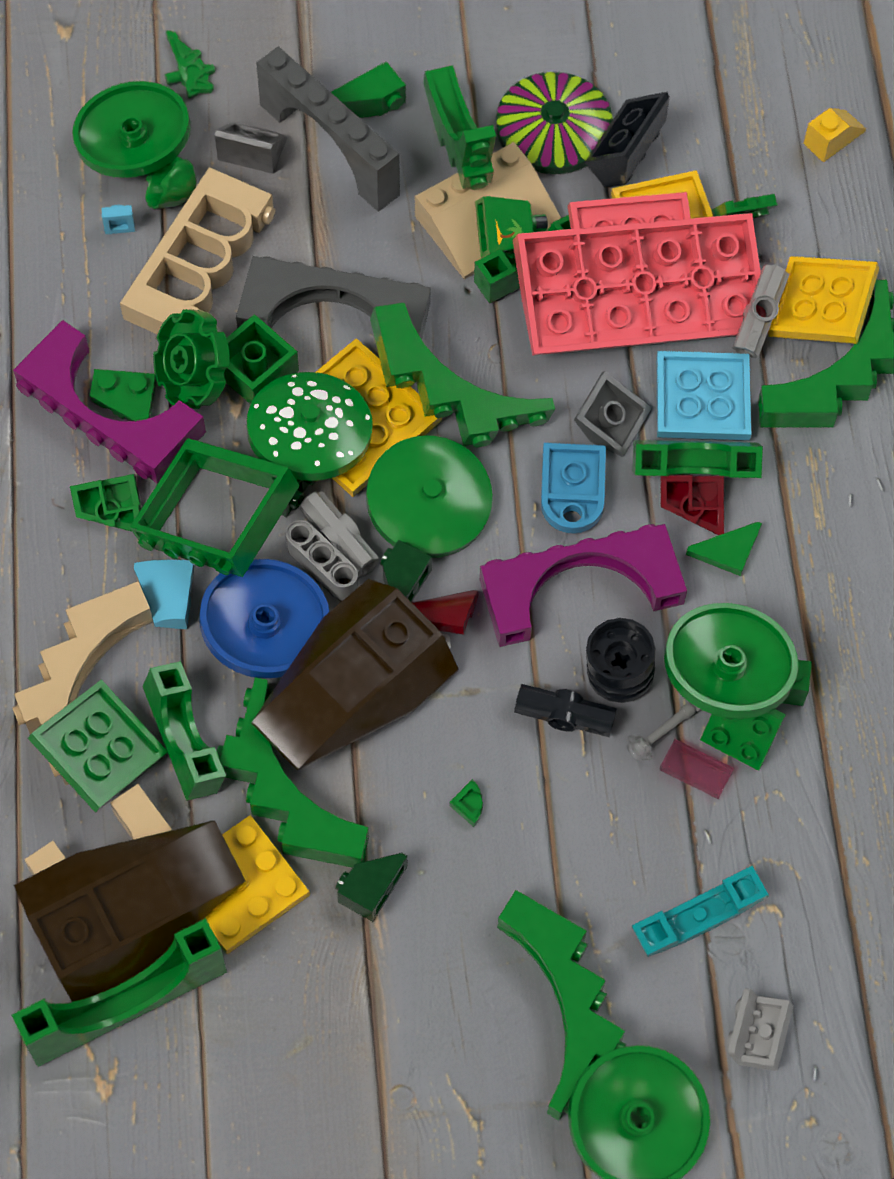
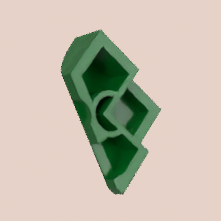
[70,474,141,532]

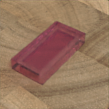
[659,739,734,800]

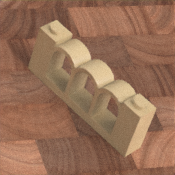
[120,167,275,334]

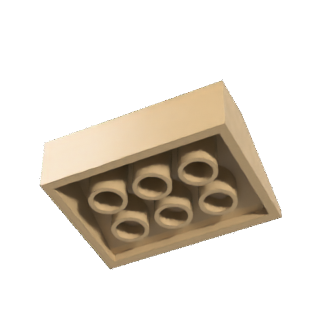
[415,142,561,279]

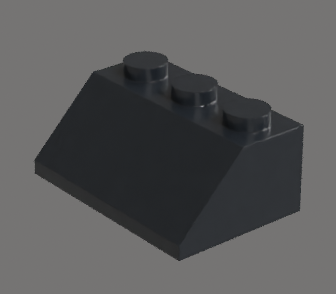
[584,92,670,187]

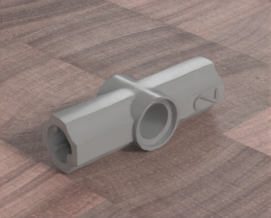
[732,264,790,359]
[300,491,379,577]

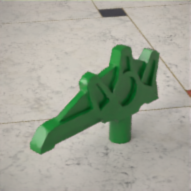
[164,30,215,98]

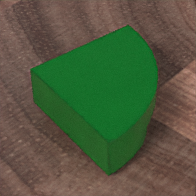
[449,779,483,827]

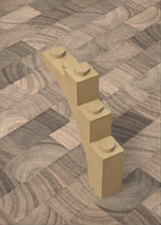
[12,582,153,785]

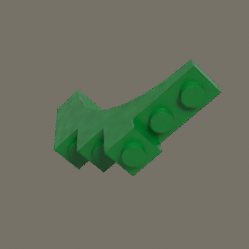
[423,65,496,190]
[758,280,894,428]
[370,302,555,448]
[217,677,369,868]
[497,890,627,1121]

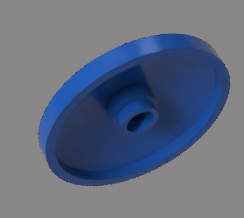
[199,559,330,678]

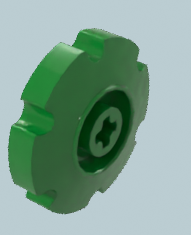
[153,309,230,409]

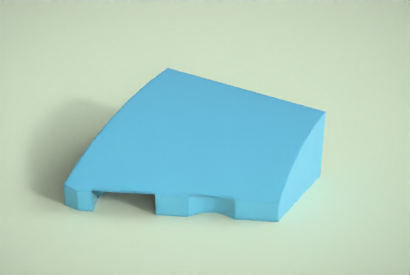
[134,560,195,629]

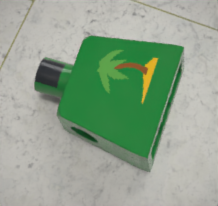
[475,196,548,258]

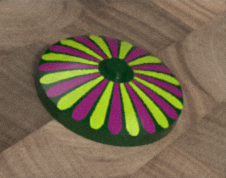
[496,72,613,174]

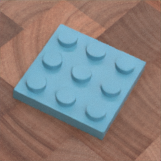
[656,351,751,440]

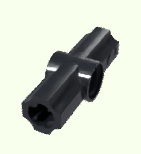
[514,684,617,737]

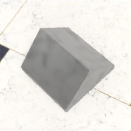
[215,122,287,174]

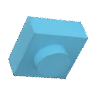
[101,205,135,234]

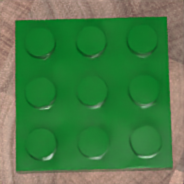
[28,679,167,813]

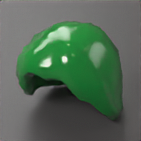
[145,157,197,210]

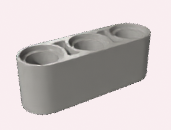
[285,520,359,601]

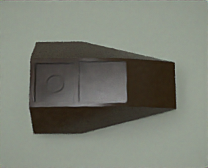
[251,579,459,771]
[14,820,246,1002]

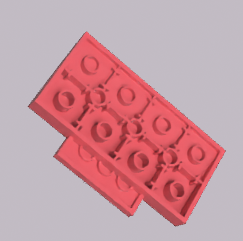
[513,192,766,356]

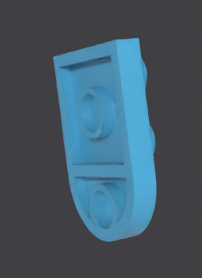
[541,443,606,533]

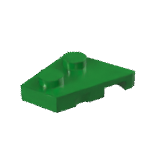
[711,194,777,218]
[90,369,156,421]

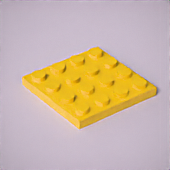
[316,338,442,497]

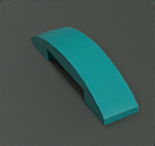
[632,865,769,957]

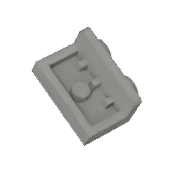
[727,988,793,1071]

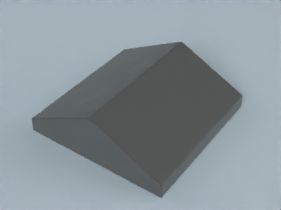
[574,371,652,457]

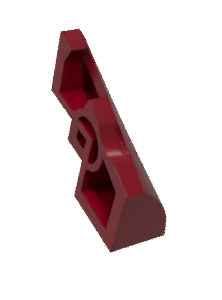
[661,475,724,535]
[411,590,479,635]

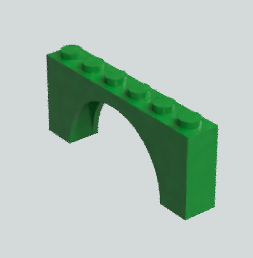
[12,919,227,1067]

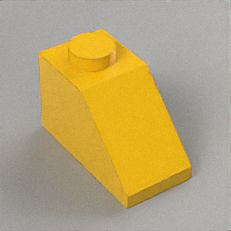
[803,108,866,163]

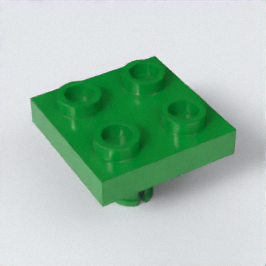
[700,709,786,771]

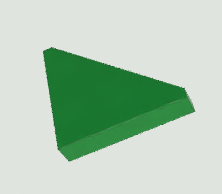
[686,522,762,576]

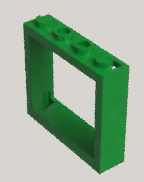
[130,438,299,577]

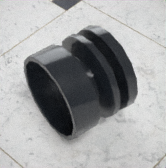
[586,618,655,703]

